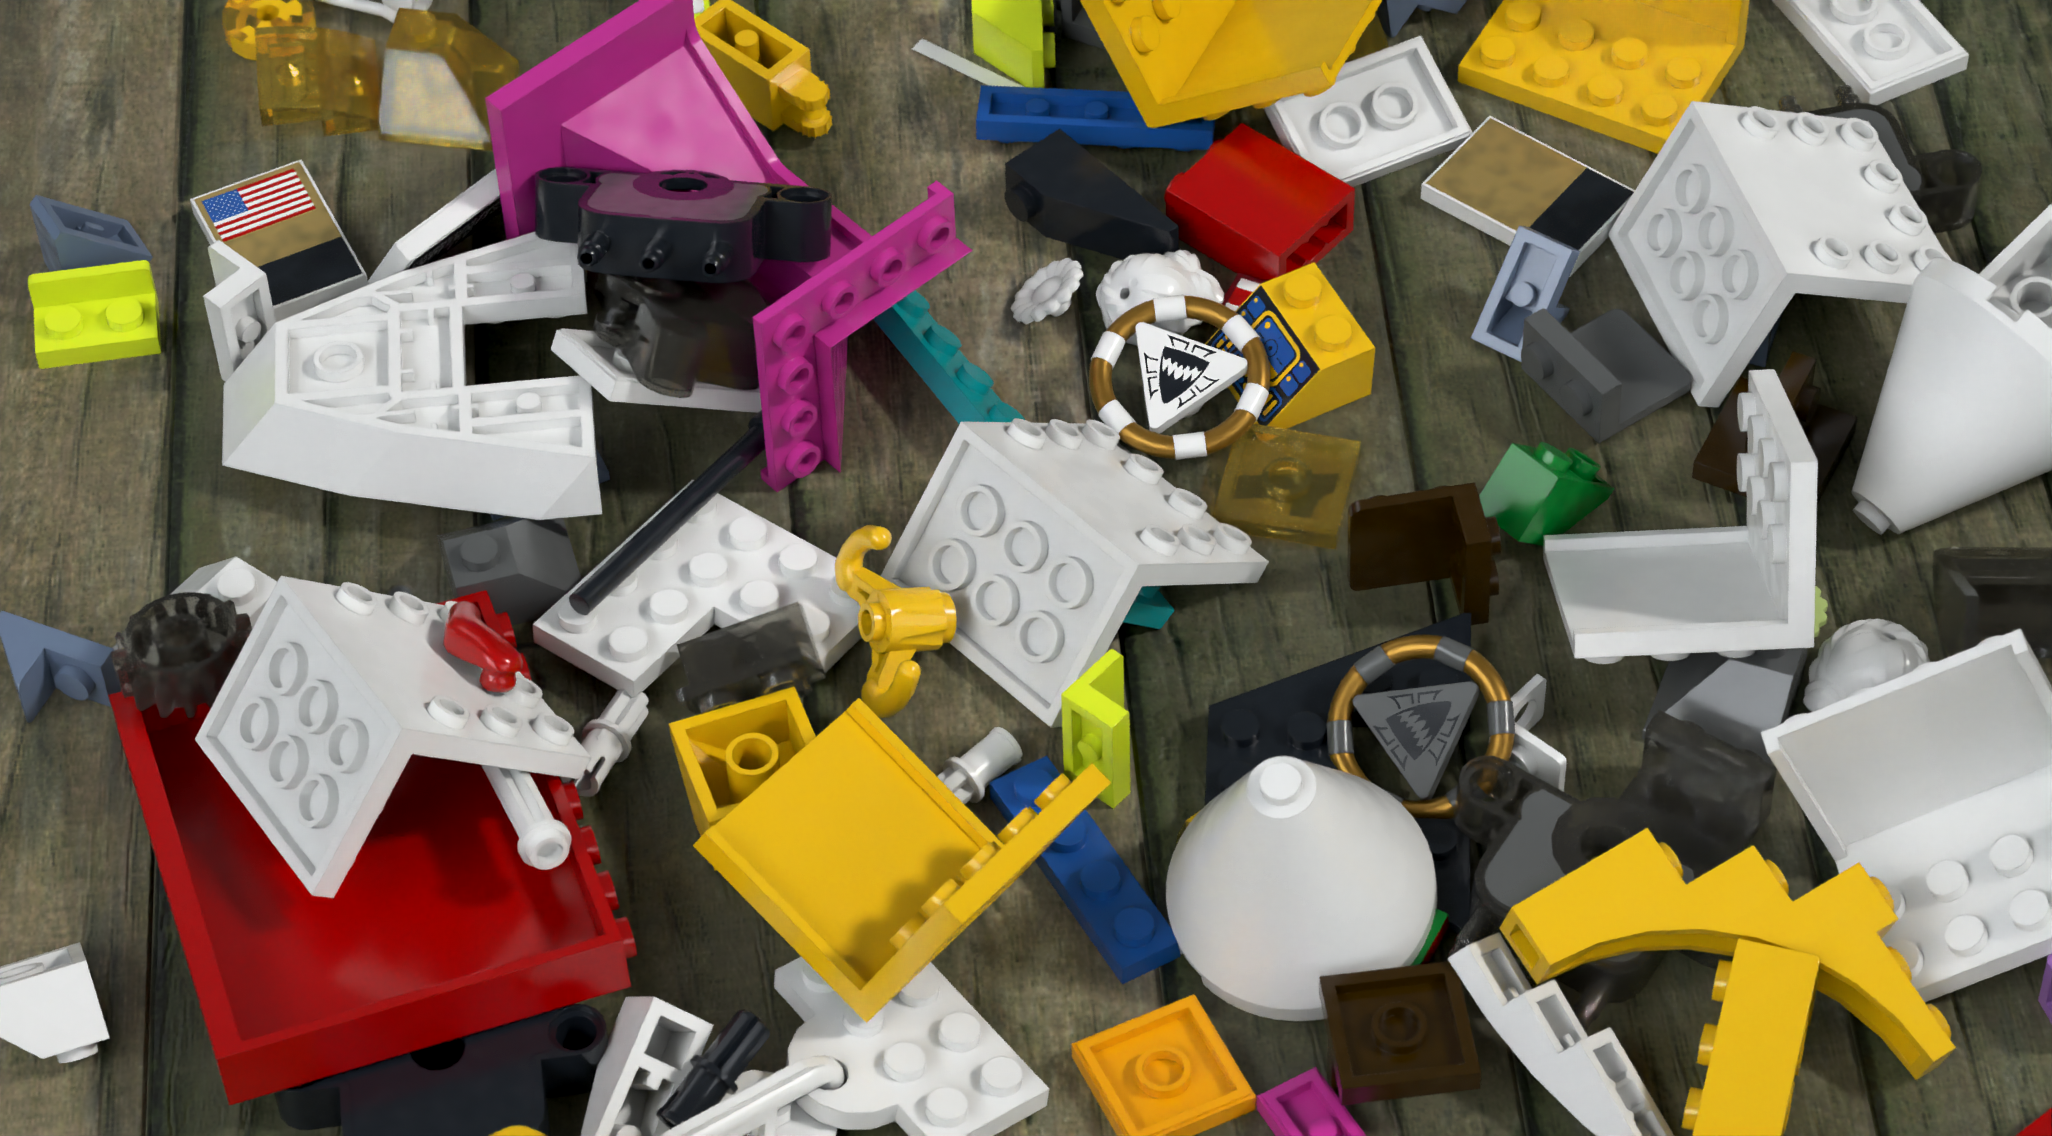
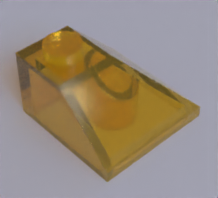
[378,8,520,151]

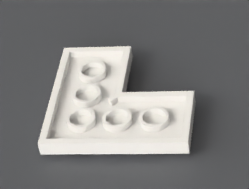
[533,480,862,698]

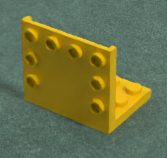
[1080,0,1383,128]
[1458,0,1750,154]
[693,698,1111,1023]

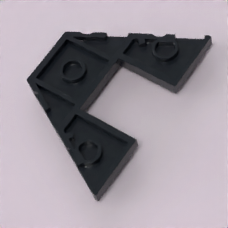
[1204,613,1471,944]

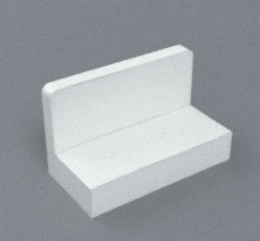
[203,240,276,382]

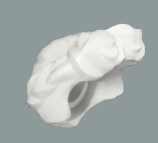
[1096,250,1224,345]
[1803,619,1930,712]

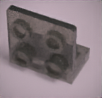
[676,601,826,715]

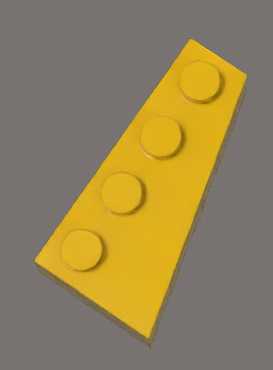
[1682,938,1821,1136]

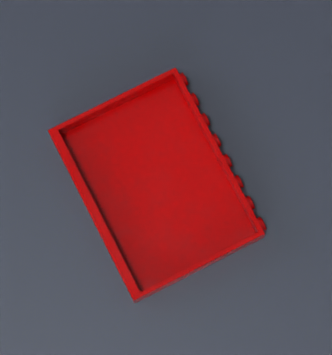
[108,590,637,1106]

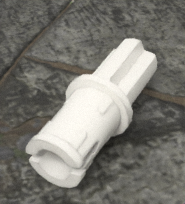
[561,689,649,797]
[937,727,1023,805]

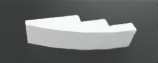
[1447,933,1674,1136]

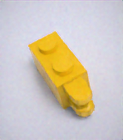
[695,0,832,138]

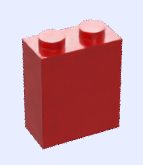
[1164,123,1355,281]

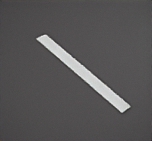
[912,39,1024,87]

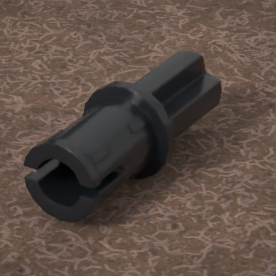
[656,1009,770,1129]

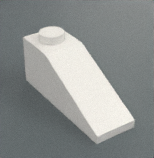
[580,997,714,1136]

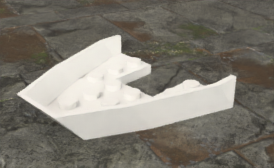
[222,232,602,520]

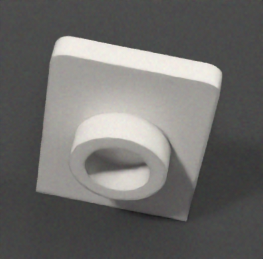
[1489,674,1567,798]

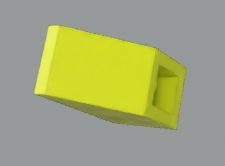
[972,0,1056,88]

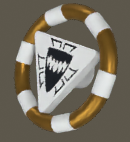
[1089,295,1271,460]

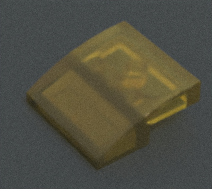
[255,26,383,136]

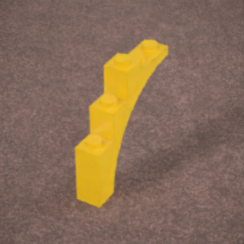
[1500,828,1956,1080]

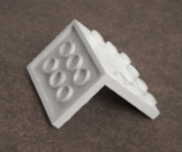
[1608,101,1952,408]
[1543,369,1818,664]
[881,418,1269,728]
[195,576,592,898]
[1761,628,2052,1002]

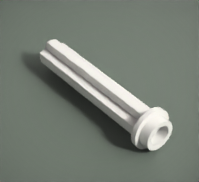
[481,765,571,870]

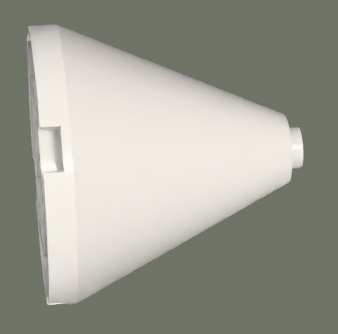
[1852,258,2052,535]
[1166,756,1437,1021]

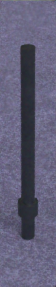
[569,410,765,615]

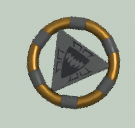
[1326,635,1516,819]

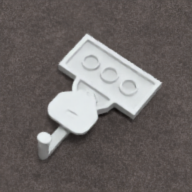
[660,957,1049,1136]

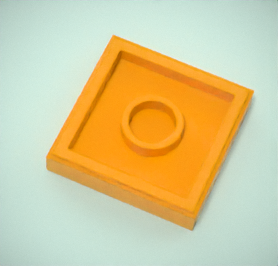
[1071,994,1256,1136]

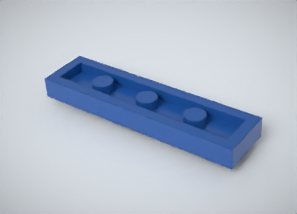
[976,85,1216,151]
[989,756,1181,985]

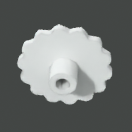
[1011,257,1083,324]

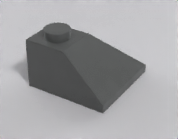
[437,517,582,625]
[1642,648,1808,774]

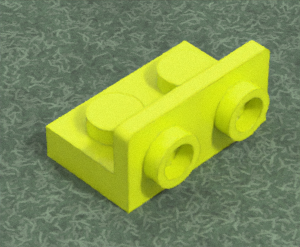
[28,260,161,369]

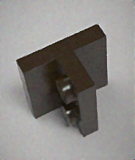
[1692,351,1857,505]
[1319,961,1481,1105]

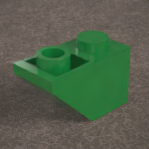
[1479,442,1615,546]

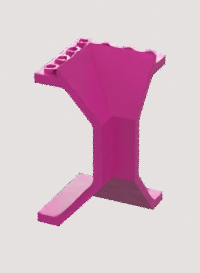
[485,0,973,492]

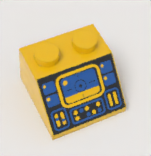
[1205,262,1375,438]

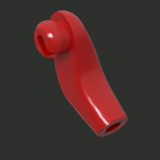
[443,601,523,692]

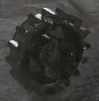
[111,592,252,718]

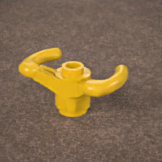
[835,525,956,718]

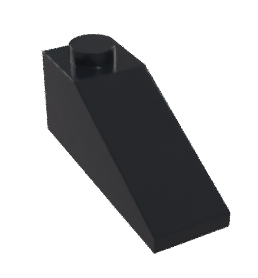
[1004,129,1179,260]

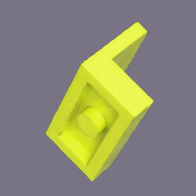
[1061,649,1131,809]

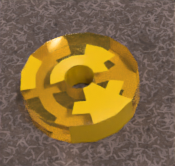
[222,0,316,62]

